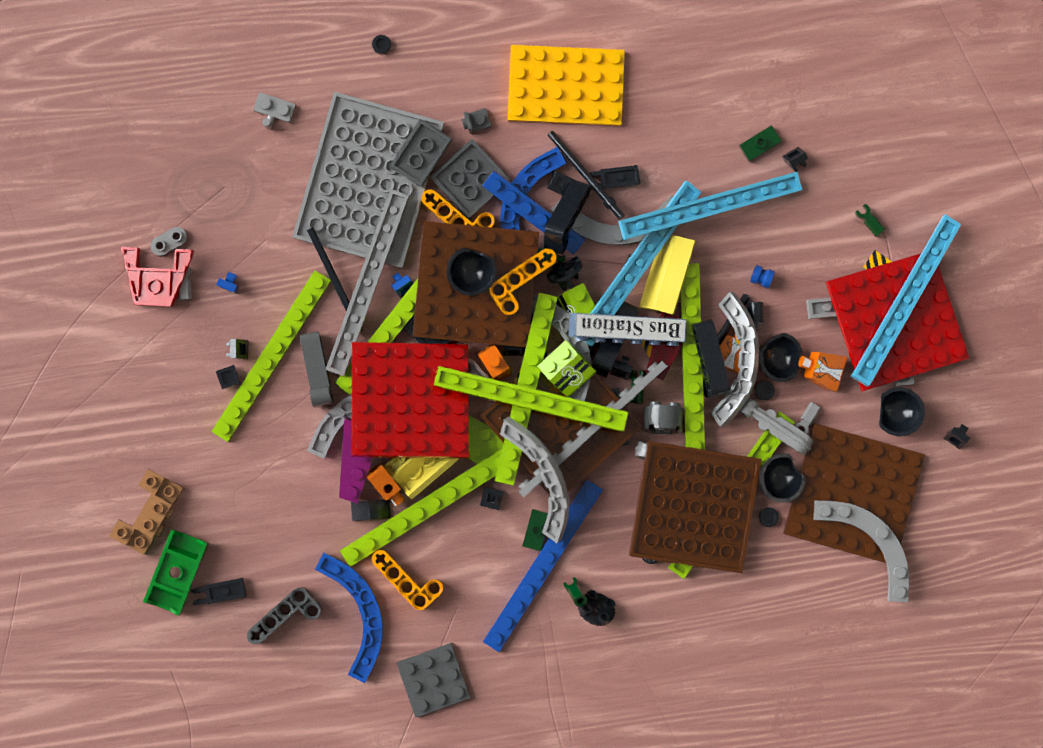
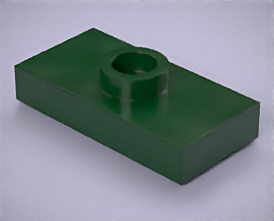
[739,125,781,162]
[522,509,548,551]

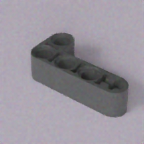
[300,331,334,408]
[247,587,323,645]

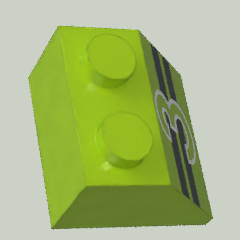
[556,283,595,314]
[538,340,597,398]

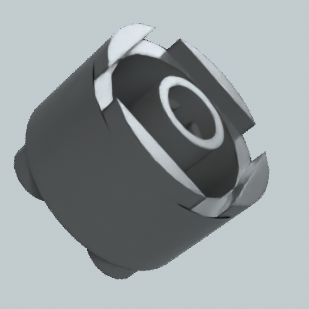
[644,401,683,434]

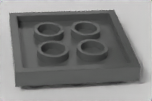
[430,139,511,219]
[396,643,470,718]

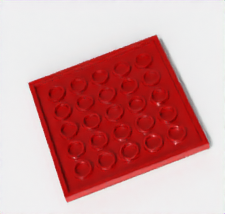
[825,253,969,392]
[351,342,469,459]

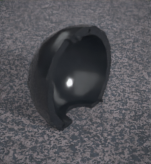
[446,247,497,296]
[758,333,803,382]
[879,387,925,437]
[758,453,806,502]

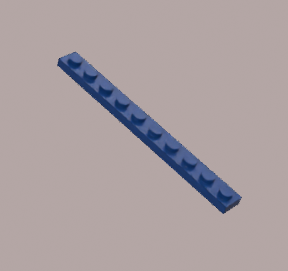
[483,480,603,652]

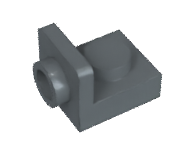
[461,108,491,134]

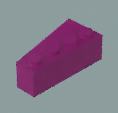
[339,415,373,504]

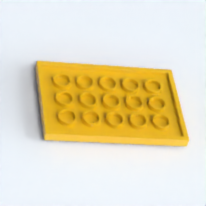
[508,45,625,126]

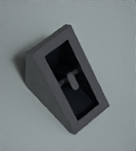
[351,499,391,521]

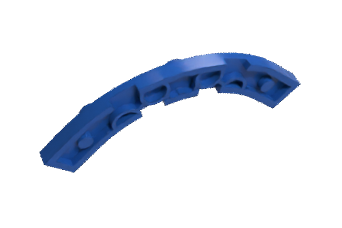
[500,147,566,230]
[315,552,383,683]

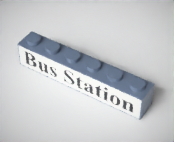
[569,313,686,346]

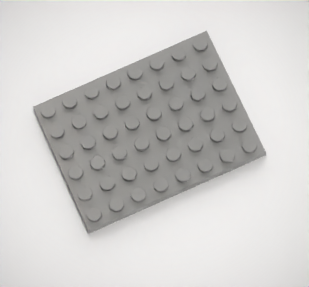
[292,92,444,269]

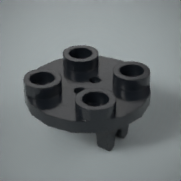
[546,256,583,291]
[578,590,615,626]

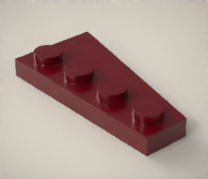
[646,302,682,381]

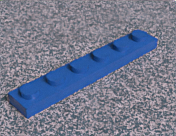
[482,170,585,255]

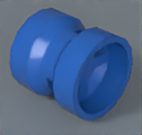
[750,265,775,289]

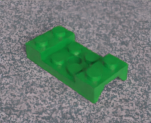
[143,529,209,616]

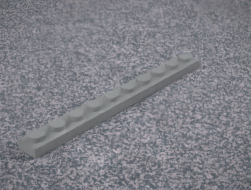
[325,189,409,376]
[518,361,667,498]

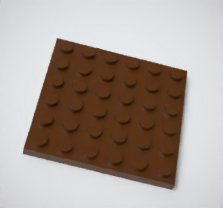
[413,221,539,347]
[480,357,643,496]
[783,423,925,563]
[629,440,762,574]

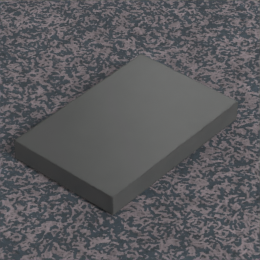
[389,119,452,188]

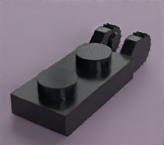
[589,165,640,190]
[191,578,247,605]

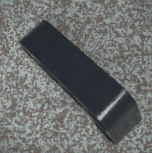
[544,179,591,255]
[591,301,639,378]
[692,319,730,398]

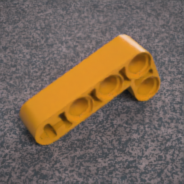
[421,189,495,228]
[489,249,556,315]
[372,550,444,610]

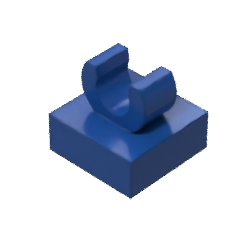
[216,272,239,294]
[391,272,413,298]

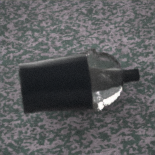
[747,301,764,332]

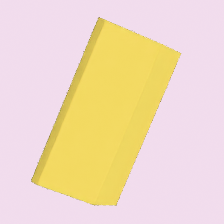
[639,235,696,315]
[384,448,470,500]

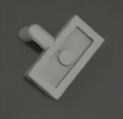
[253,92,296,129]

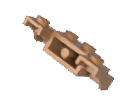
[109,469,184,555]

